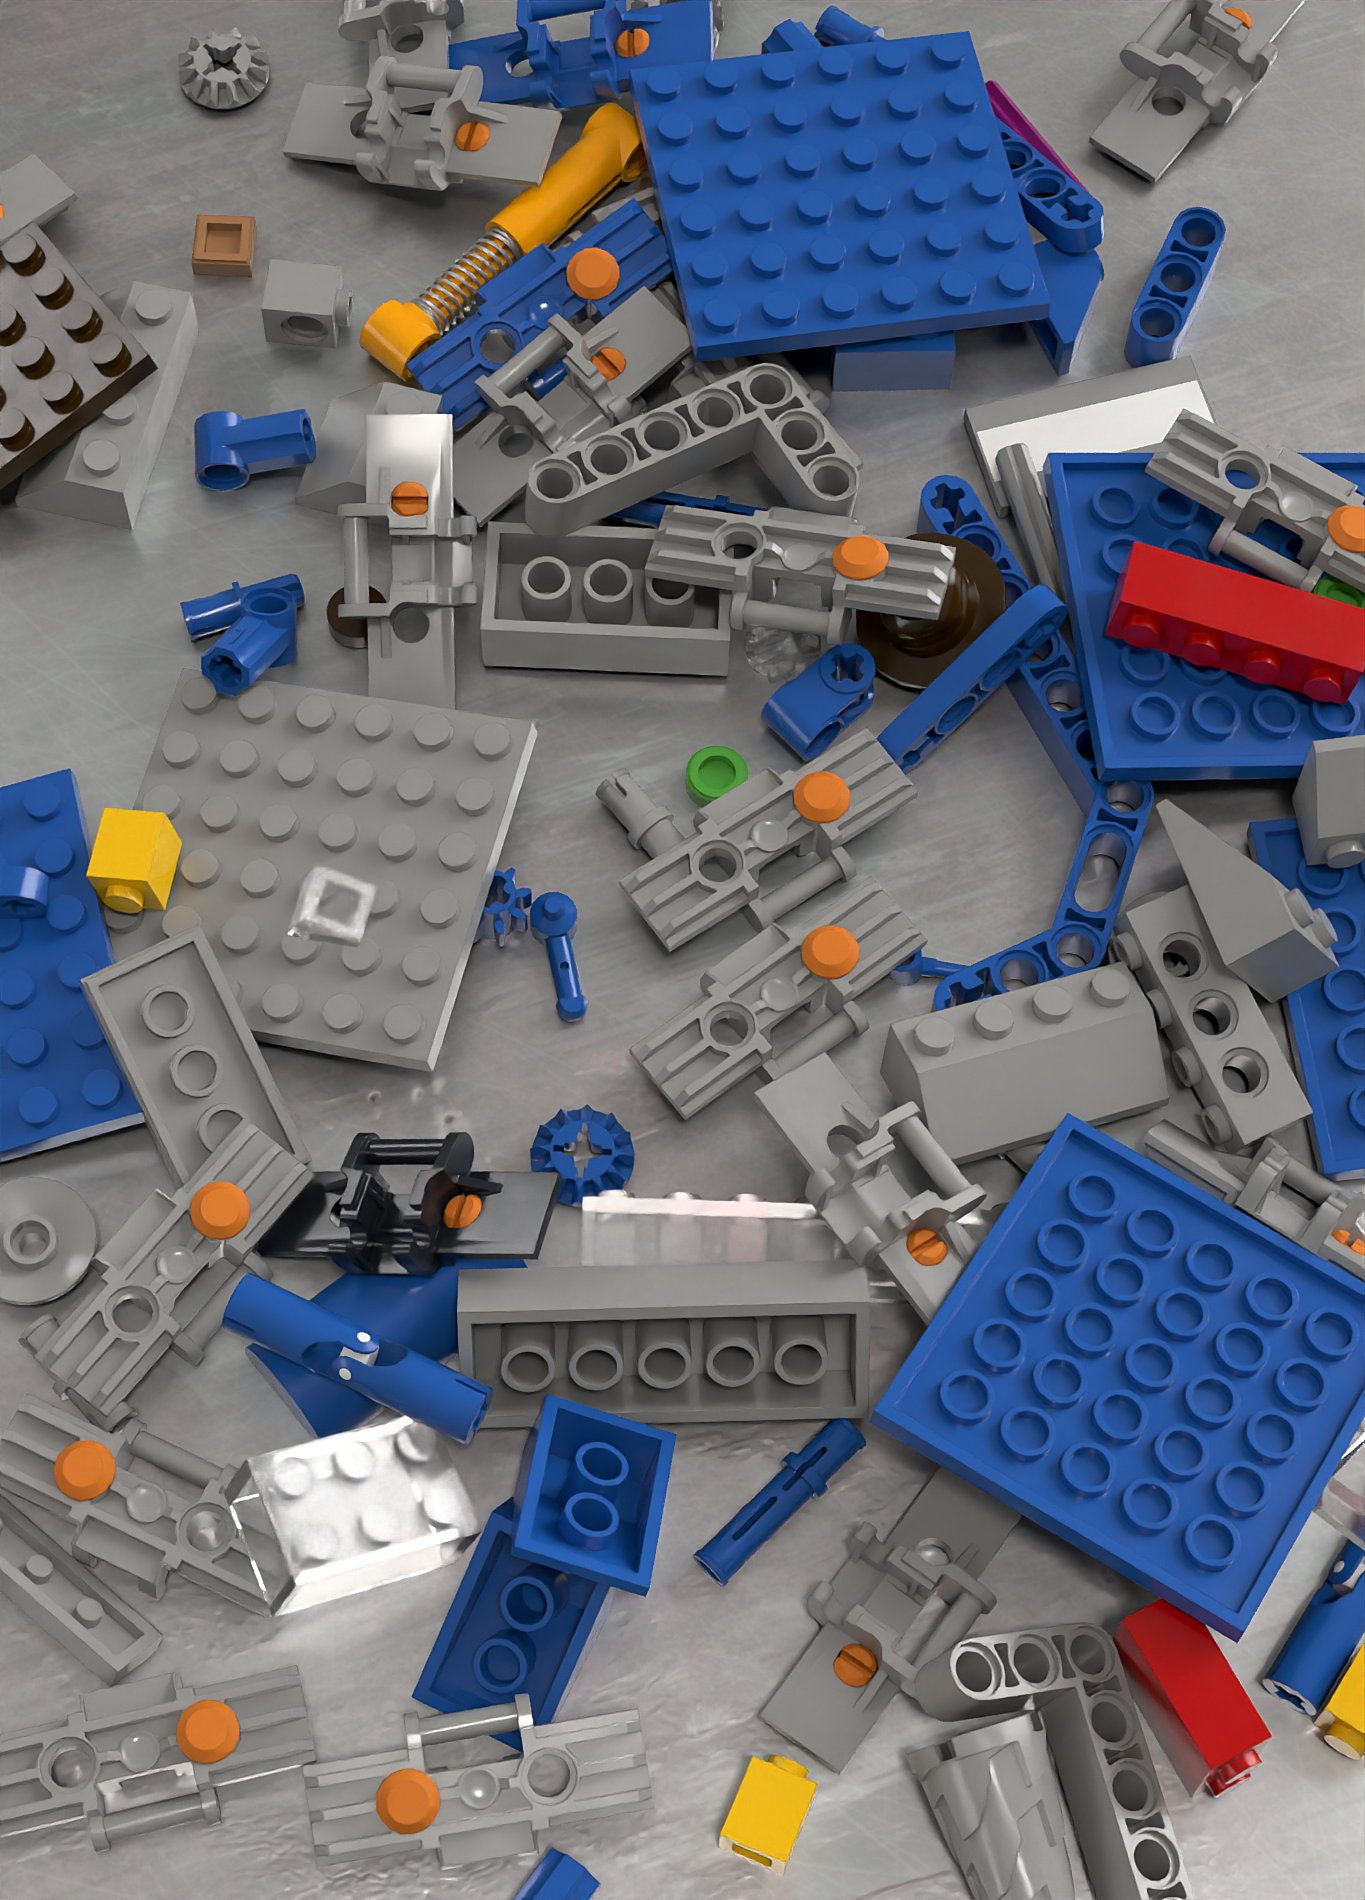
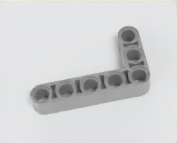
[524,363,859,537]
[915,1622,1196,1900]

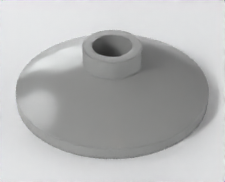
[0,1177,97,1305]

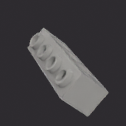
[1112,883,1313,1154]

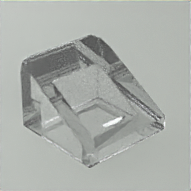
[288,864,377,947]

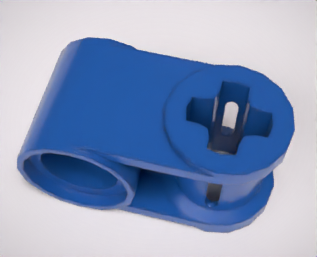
[761,643,876,761]

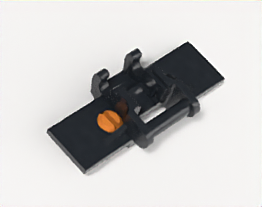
[257,1132,563,1276]

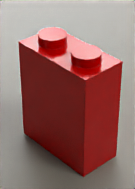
[1112,1598,1272,1798]

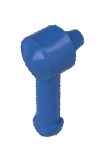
[530,892,588,1022]

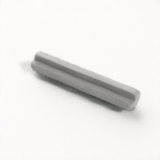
[995,443,1069,614]

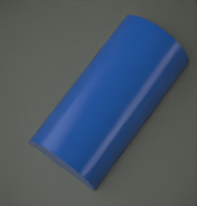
[245,1259,528,1455]

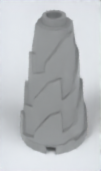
[907,1710,1075,1900]

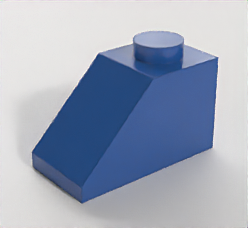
[1027,239,1104,377]

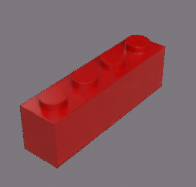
[1105,541,1365,705]

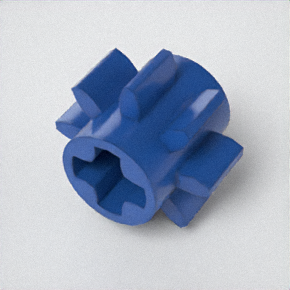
[473,867,532,947]

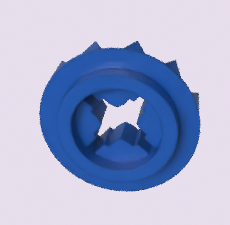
[530,1104,635,1207]

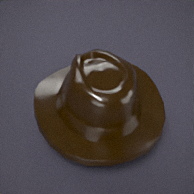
[856,532,1006,689]

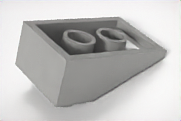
[1156,799,1339,1003]

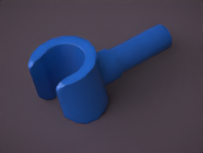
[889,949,968,986]

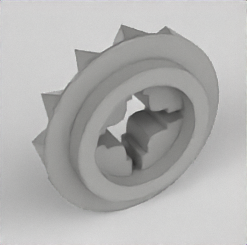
[178,27,270,109]

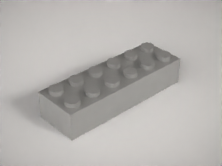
[457,1259,870,1428]

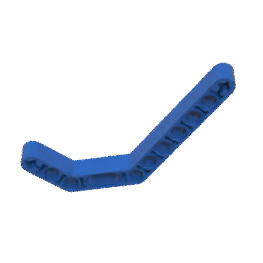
[916,475,1154,1013]

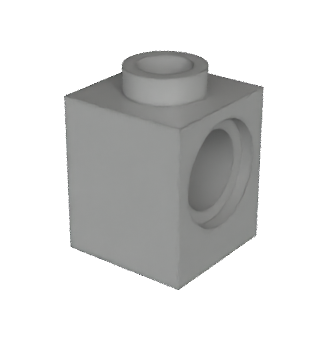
[261,259,353,349]

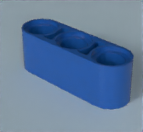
[1124,207,1226,368]

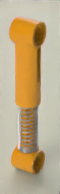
[359,101,649,383]

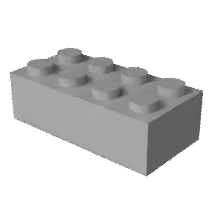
[480,521,734,676]

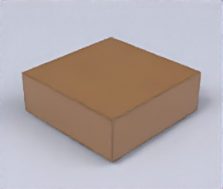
[192,214,257,277]

